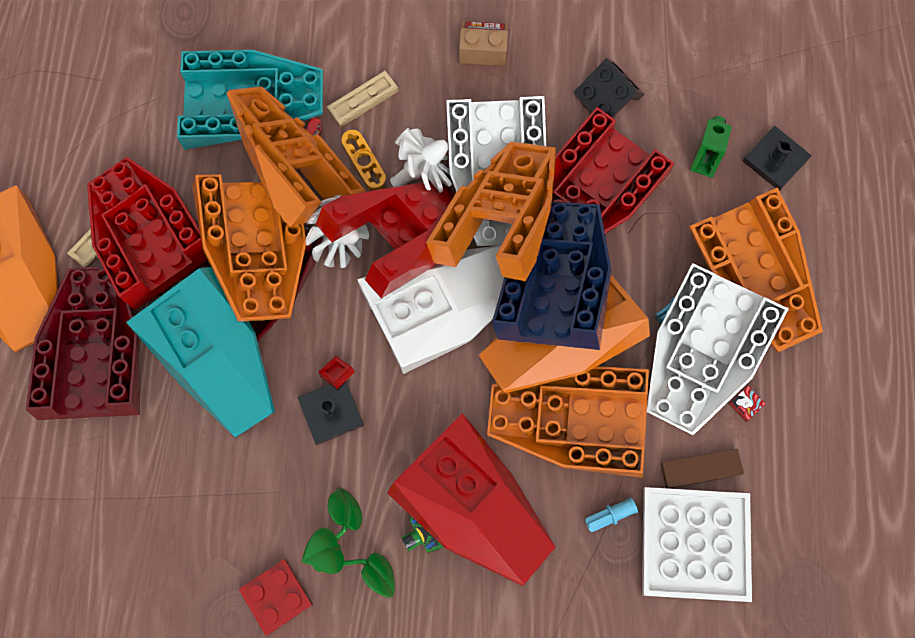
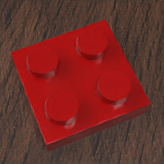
[238,559,313,636]

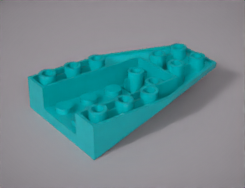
[177,50,323,150]
[126,267,275,437]

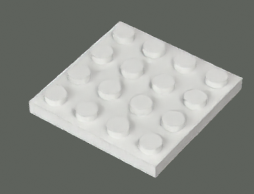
[642,487,752,602]

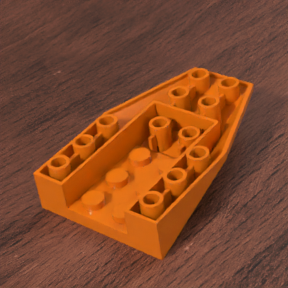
[192,174,306,322]
[0,185,58,352]
[479,275,650,393]
[487,366,649,478]

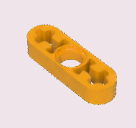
[342,130,387,191]

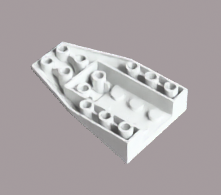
[446,96,546,246]
[357,245,504,374]
[647,263,789,435]

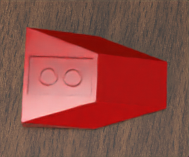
[552,107,675,234]
[87,157,208,310]
[387,413,555,586]

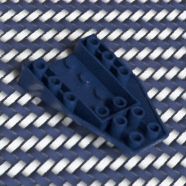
[492,202,611,350]

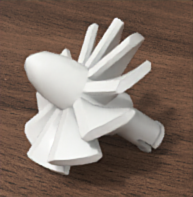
[390,128,452,193]
[305,195,369,268]

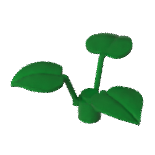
[301,488,395,598]

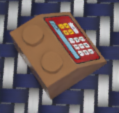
[459,20,508,66]

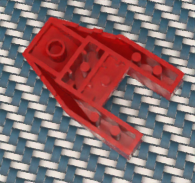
[316,181,455,299]

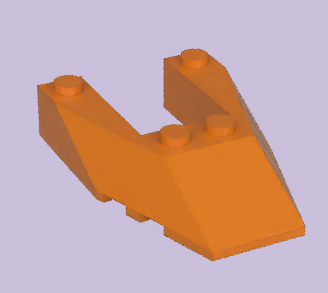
[227,87,366,227]
[426,142,556,281]

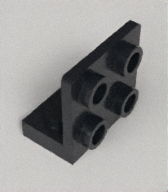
[574,58,645,118]

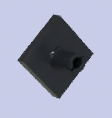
[743,126,812,191]
[297,381,364,445]

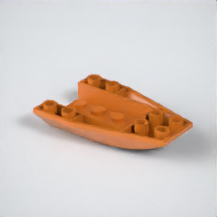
[689,187,823,353]

